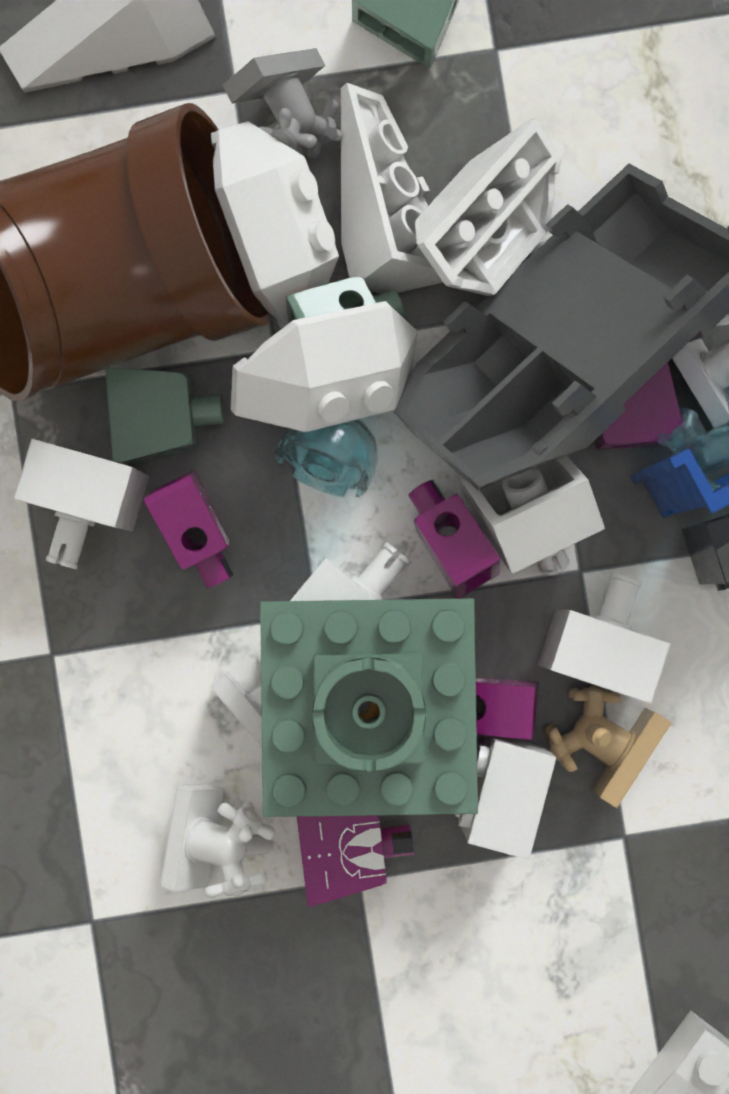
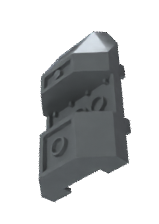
[394,163,729,490]

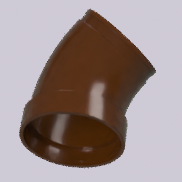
[0,103,272,401]

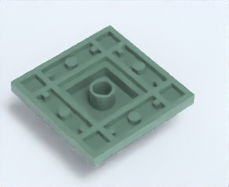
[260,598,478,817]

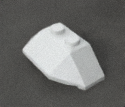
[415,118,562,296]
[211,121,339,329]
[231,301,418,432]

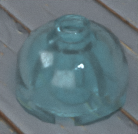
[274,419,378,497]

